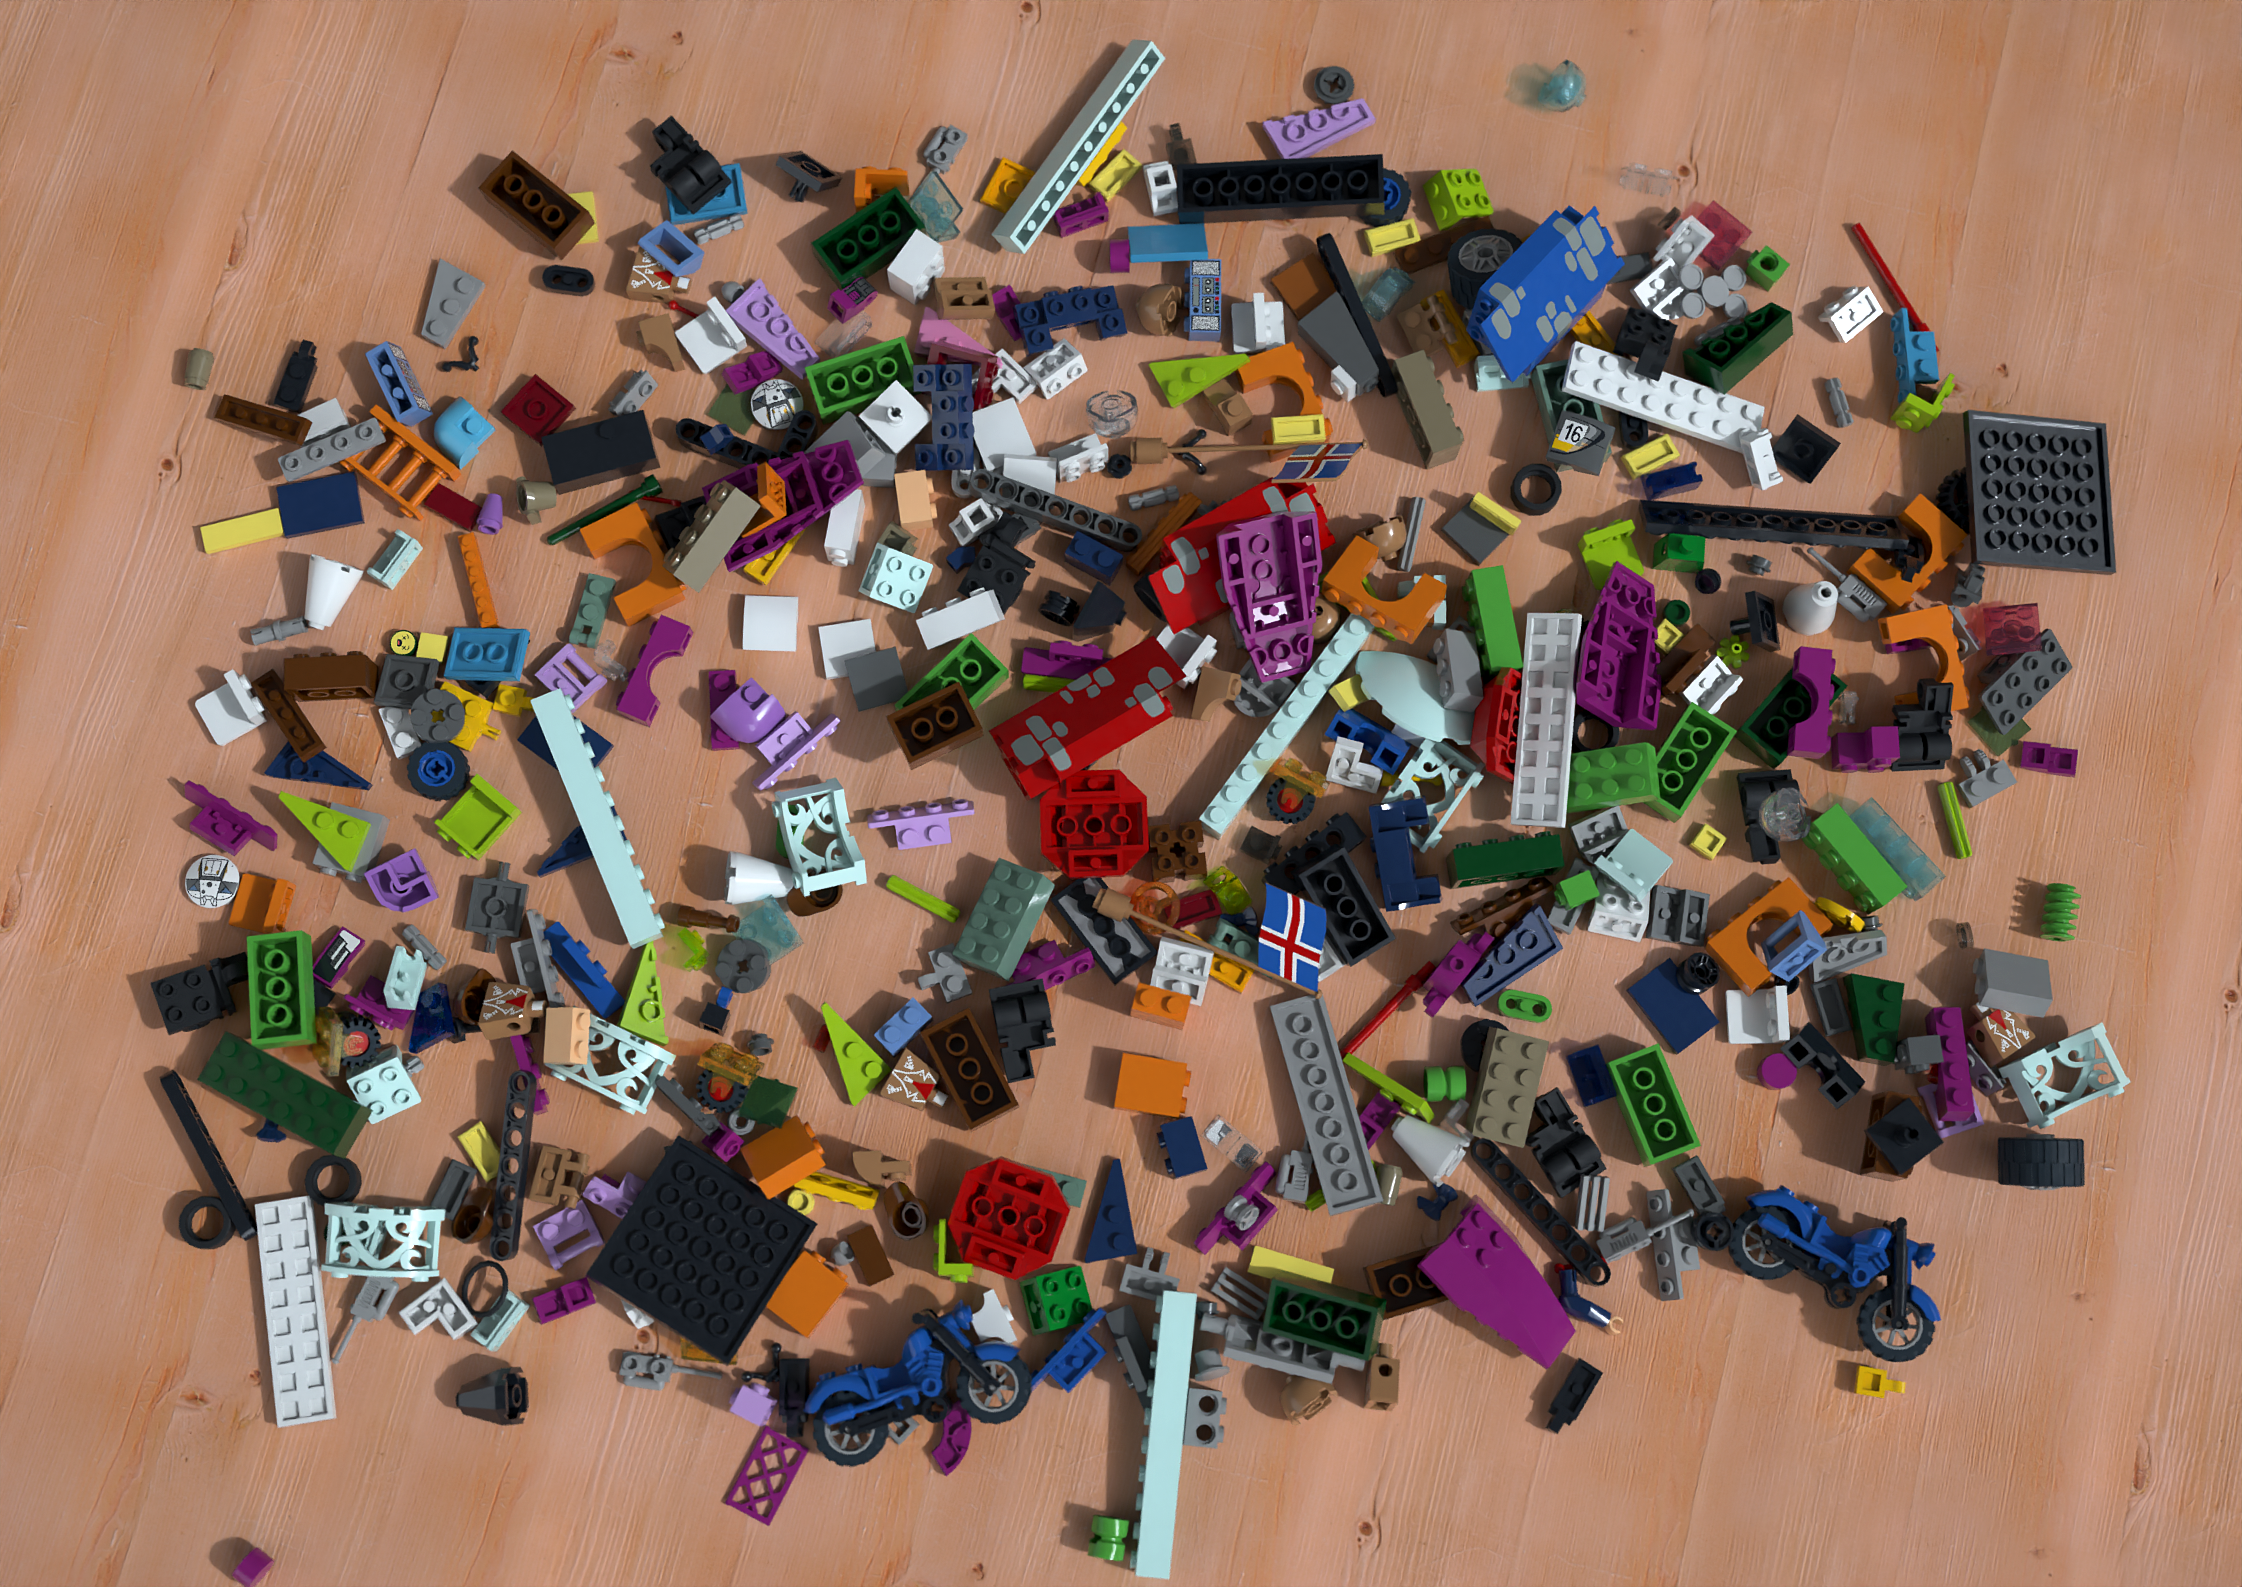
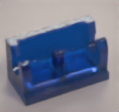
[1640,462,1703,500]
[1566,1044,1617,1108]

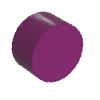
[1109,239,1130,273]
[1757,1053,1797,1090]
[232,1547,275,1587]

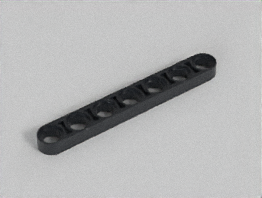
[1316,233,1398,398]
[160,1070,258,1241]
[490,1071,537,1261]
[1470,1138,1611,1287]

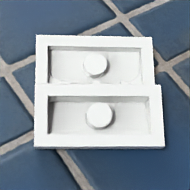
[743,595,798,652]
[1150,937,1214,1006]

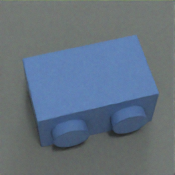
[874,997,933,1058]

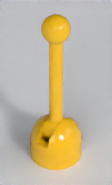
[1379,770,1443,787]

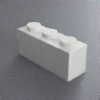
[916,587,1005,650]

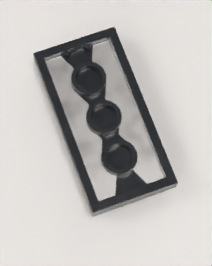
[1050,878,1158,986]

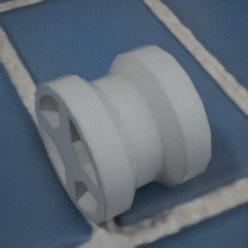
[1224,1195,1259,1230]

